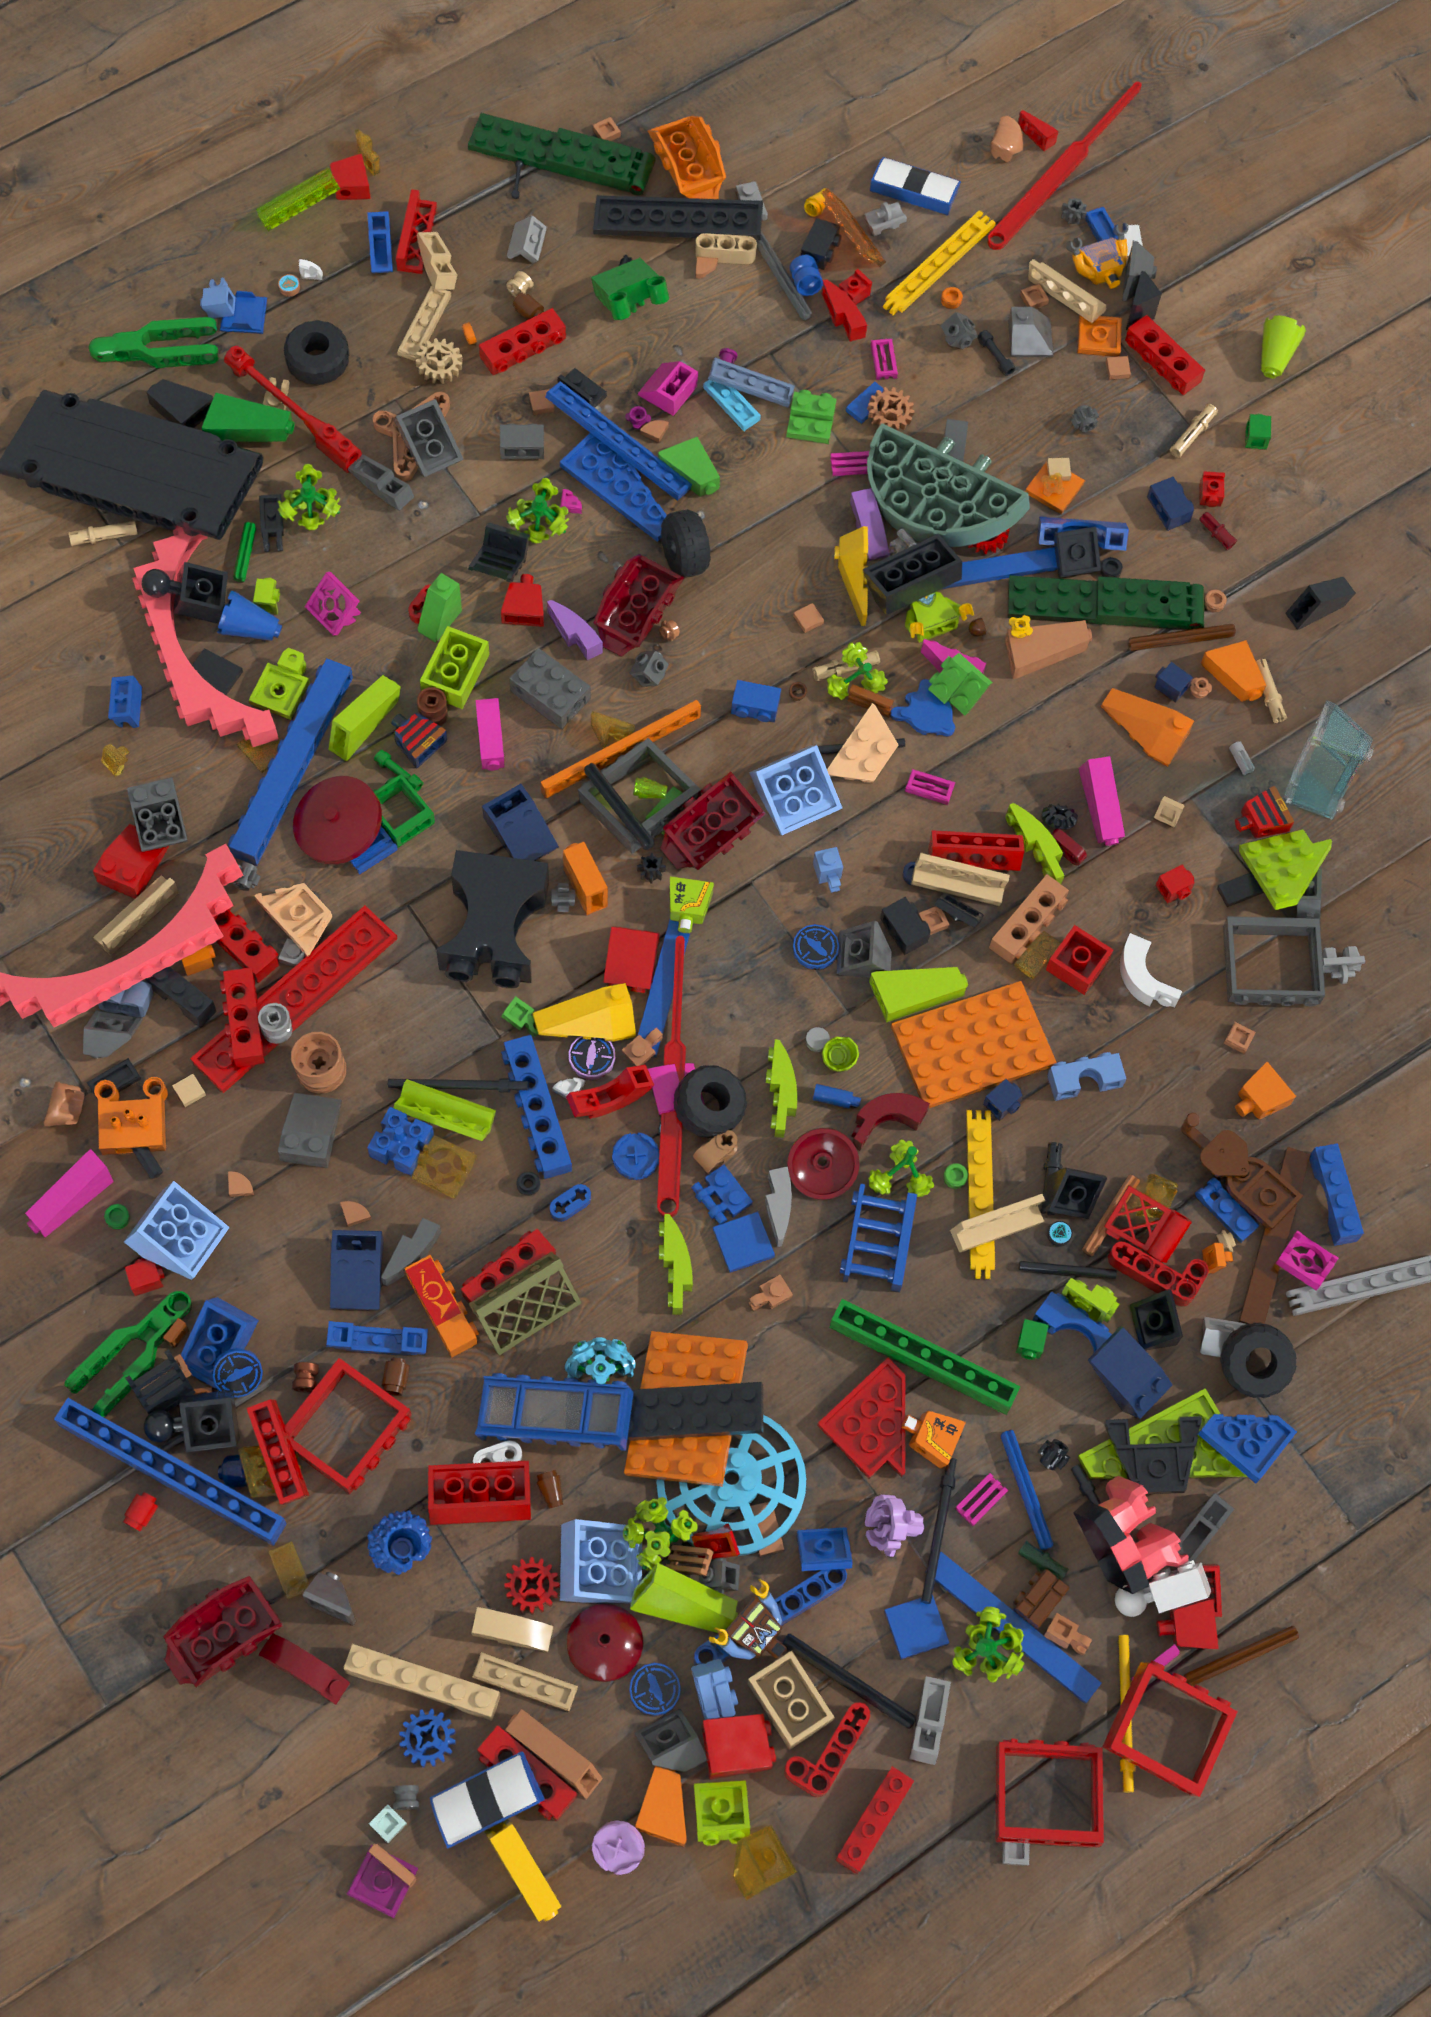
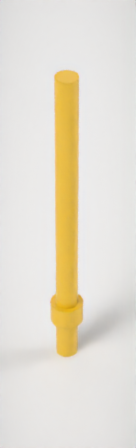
[1119,1635,1136,1793]

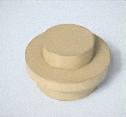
[1216,1230,1236,1252]

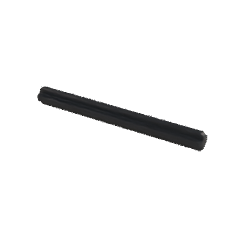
[782,1633,916,1729]

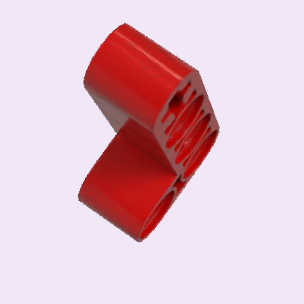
[1108,1242,1209,1306]
[784,1702,870,1797]

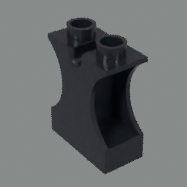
[437,850,549,988]

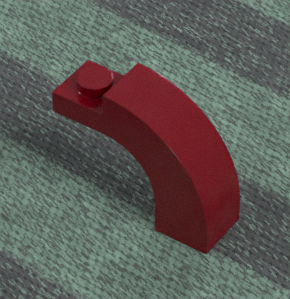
[851,1093,930,1151]
[258,1633,350,1705]

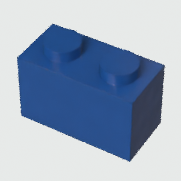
[731,680,781,722]

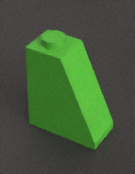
[658,437,720,497]
[418,573,462,643]

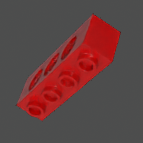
[479,308,566,375]
[1125,315,1205,396]
[928,830,1024,871]
[213,908,279,984]
[220,967,265,1067]
[461,1229,556,1303]
[246,1399,309,1505]
[477,1725,577,1821]
[835,1766,914,1874]

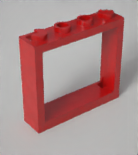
[285,1358,411,1495]
[1102,1660,1238,1797]
[996,1738,1104,1848]

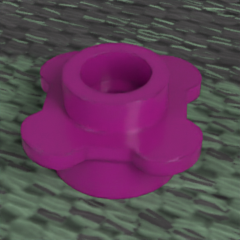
[625,406,651,429]

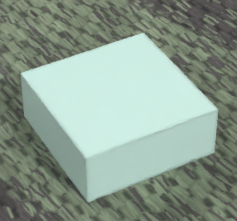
[369,1804,407,1843]

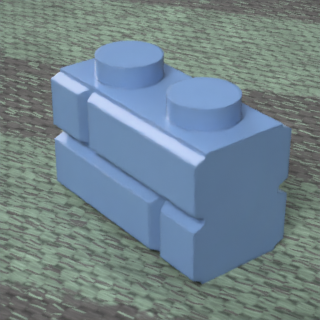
[691,1659,738,1720]

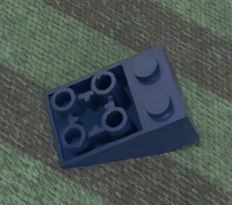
[482,784,559,861]
[330,1230,384,1310]

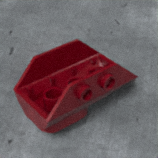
[593,554,684,657]
[660,771,766,870]
[163,1576,283,1688]

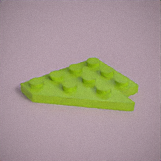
[1239,829,1332,910]

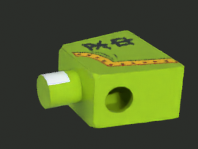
[669,876,714,933]

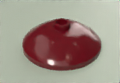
[787,1128,859,1200]
[567,1604,643,1682]

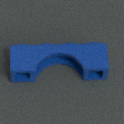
[1037,516,1129,551]
[1309,1143,1364,1246]
[1032,1292,1112,1354]

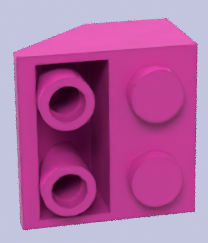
[638,361,698,416]

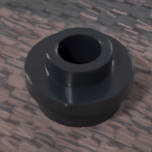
[516,1172,541,1196]

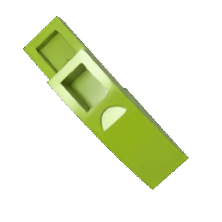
[1005,803,1064,884]
[766,1039,797,1138]
[659,1214,693,1315]

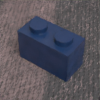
[1147,476,1194,531]

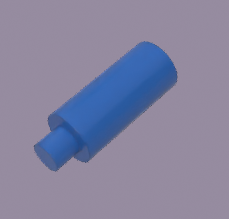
[813,1084,861,1109]

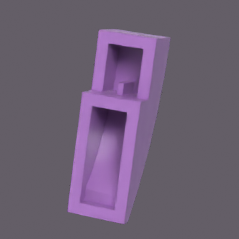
[850,488,890,561]
[547,600,603,660]

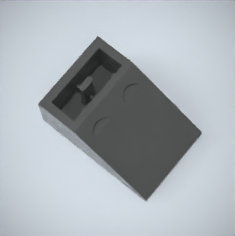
[127,777,188,852]

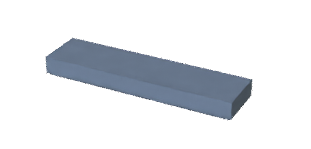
[708,358,795,407]

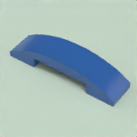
[326,1321,428,1355]

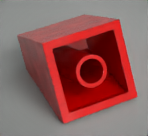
[603,926,660,993]
[701,1714,776,1780]

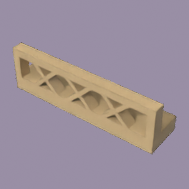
[1028,259,1106,323]
[911,853,1010,906]
[93,875,179,955]
[950,1194,1045,1252]

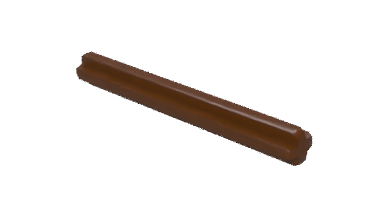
[1128,624,1236,651]
[1183,1626,1299,1686]

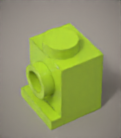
[253,578,280,615]

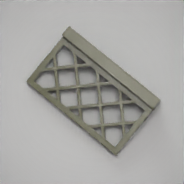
[469,1252,582,1355]

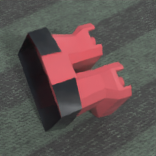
[1073,1476,1189,1594]

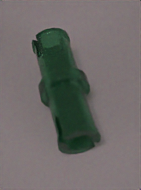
[1018,1541,1069,1581]

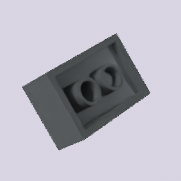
[394,399,464,477]
[278,1093,342,1168]

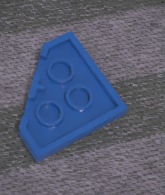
[1198,1414,1297,1483]

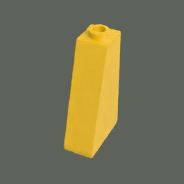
[484,1819,562,1922]

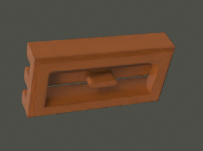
[848,684,894,718]

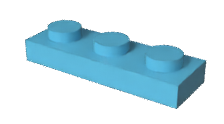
[703,380,761,431]

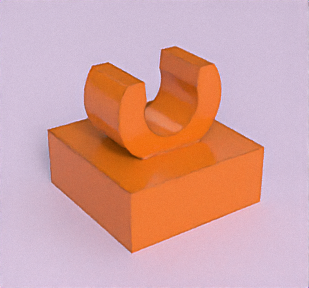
[1202,1243,1233,1273]

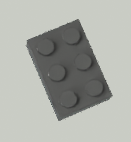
[509,648,591,729]

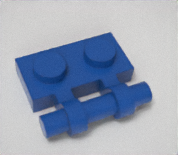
[691,1165,753,1225]

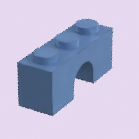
[1047,1052,1126,1101]

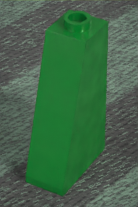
[202,393,295,442]

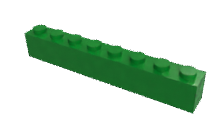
[829,1299,1021,1415]

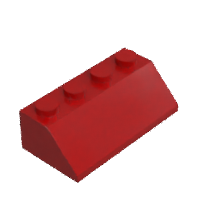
[428,1461,531,1525]

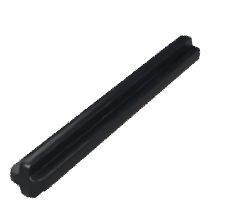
[584,763,654,850]

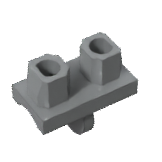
[864,202,907,236]
[1322,946,1365,984]

